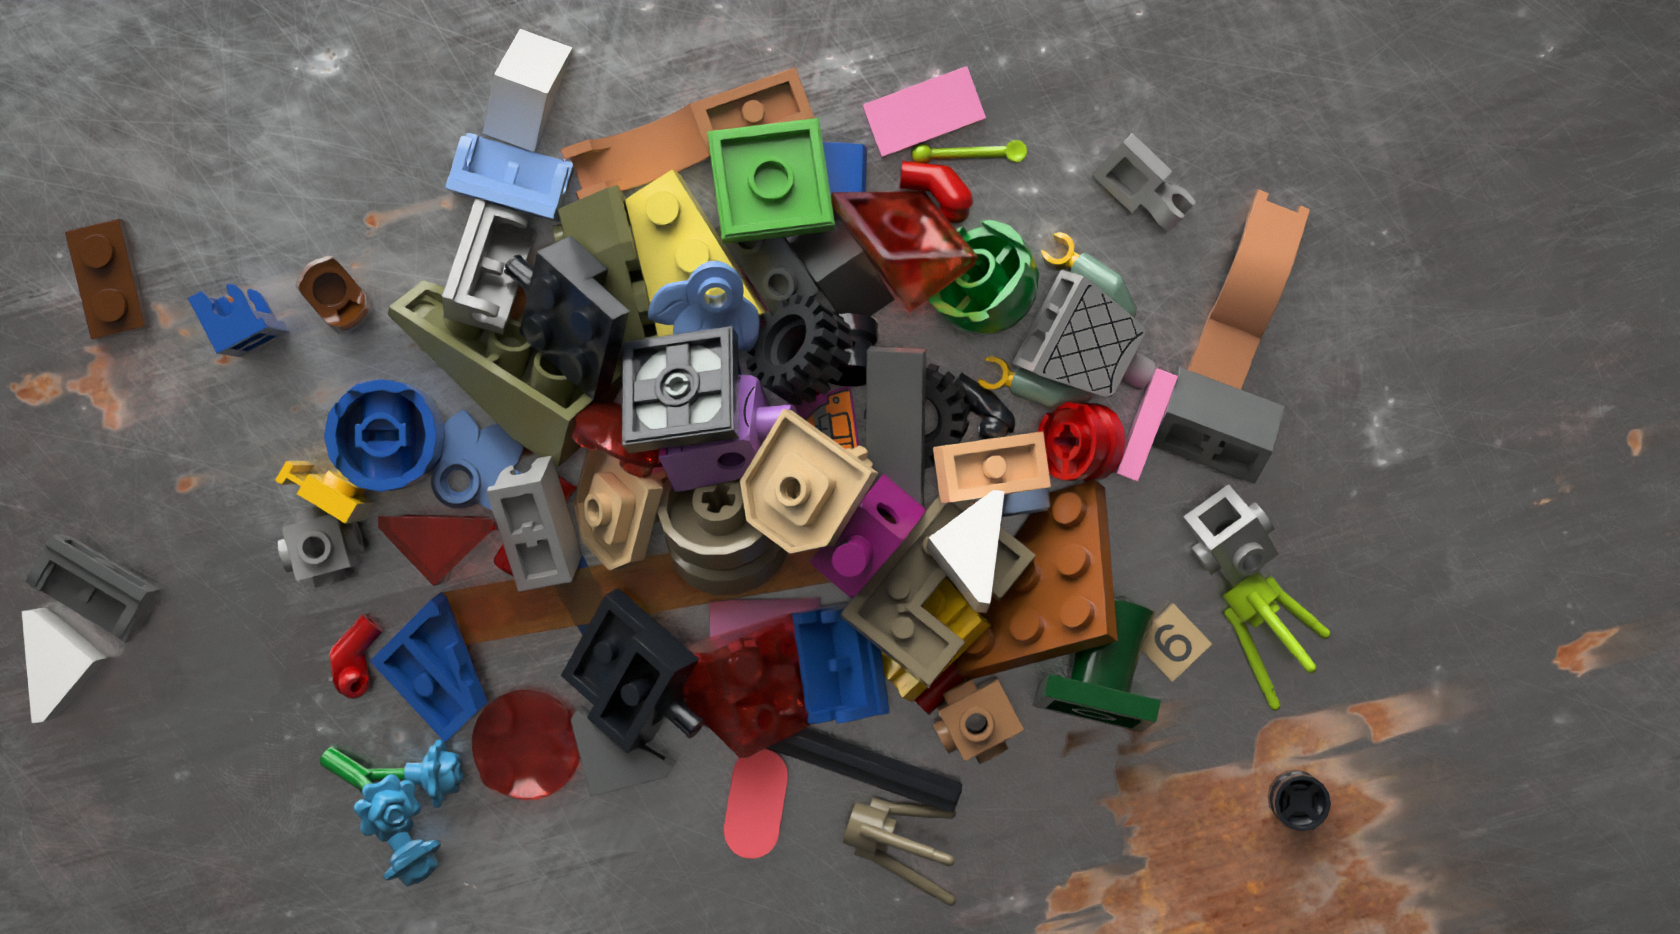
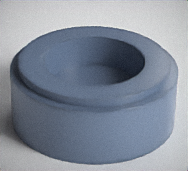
[1001,488,1051,517]

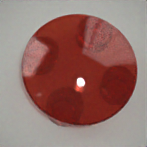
[572,401,663,478]
[472,689,580,800]

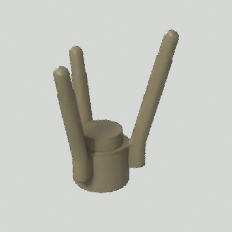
[843,797,956,906]

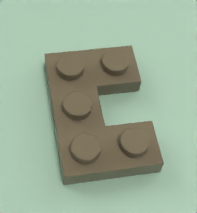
[841,495,1036,688]

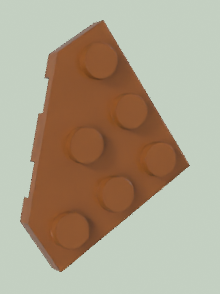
[957,479,1118,680]

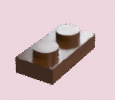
[65,218,150,340]

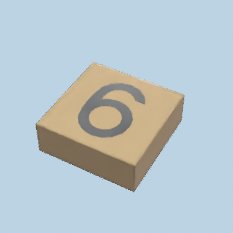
[1142,603,1212,682]

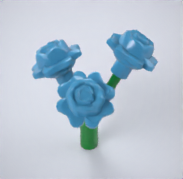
[320,740,463,887]

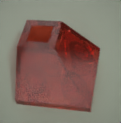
[683,613,812,758]

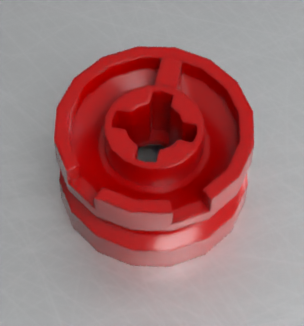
[1038,402,1125,481]

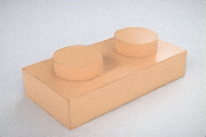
[933,431,1051,503]

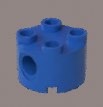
[324,379,445,492]

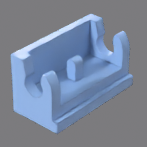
[445,133,574,223]

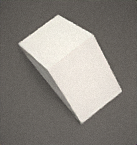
[483,29,573,153]
[926,490,1005,613]
[22,608,107,723]

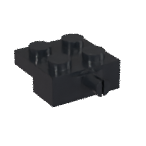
[504,236,630,400]
[561,588,705,754]

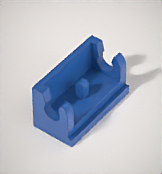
[188,283,289,357]
[792,603,890,724]

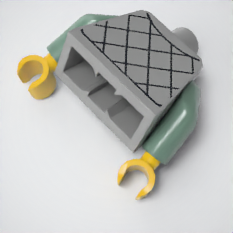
[978,233,1155,408]

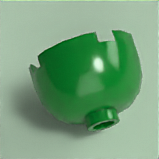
[924,220,1039,336]

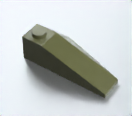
[553,185,658,346]
[388,280,623,467]

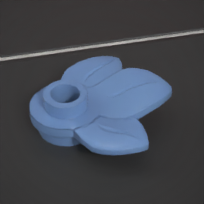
[648,261,760,352]
[431,410,524,510]

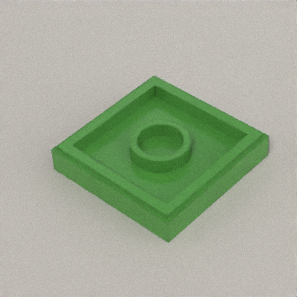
[707,118,835,244]

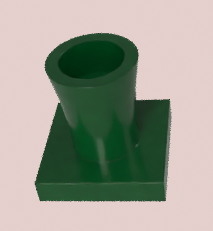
[1034,599,1161,732]

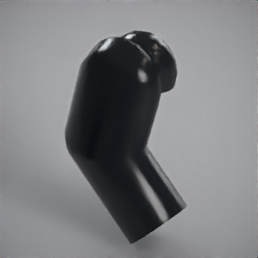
[954,372,1015,440]

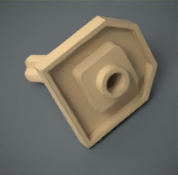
[740,409,878,554]
[574,430,668,571]

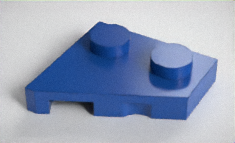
[370,591,488,742]

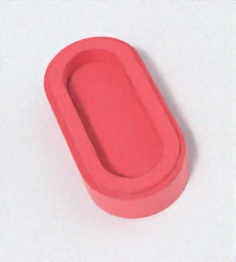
[724,747,789,859]

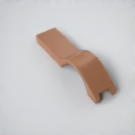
[559,67,814,200]
[1187,189,1310,390]

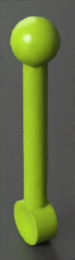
[911,140,1027,163]

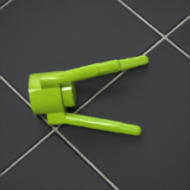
[1222,571,1331,711]

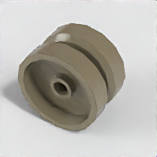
[657,478,788,595]

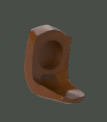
[295,255,373,334]

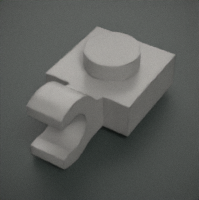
[1092,133,1196,231]

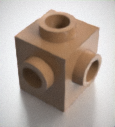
[933,676,1024,764]

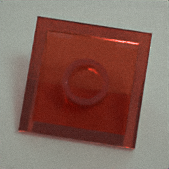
[831,191,978,313]
[378,514,500,586]

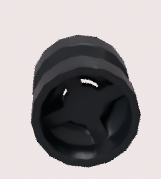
[828,313,878,387]
[1267,769,1331,831]

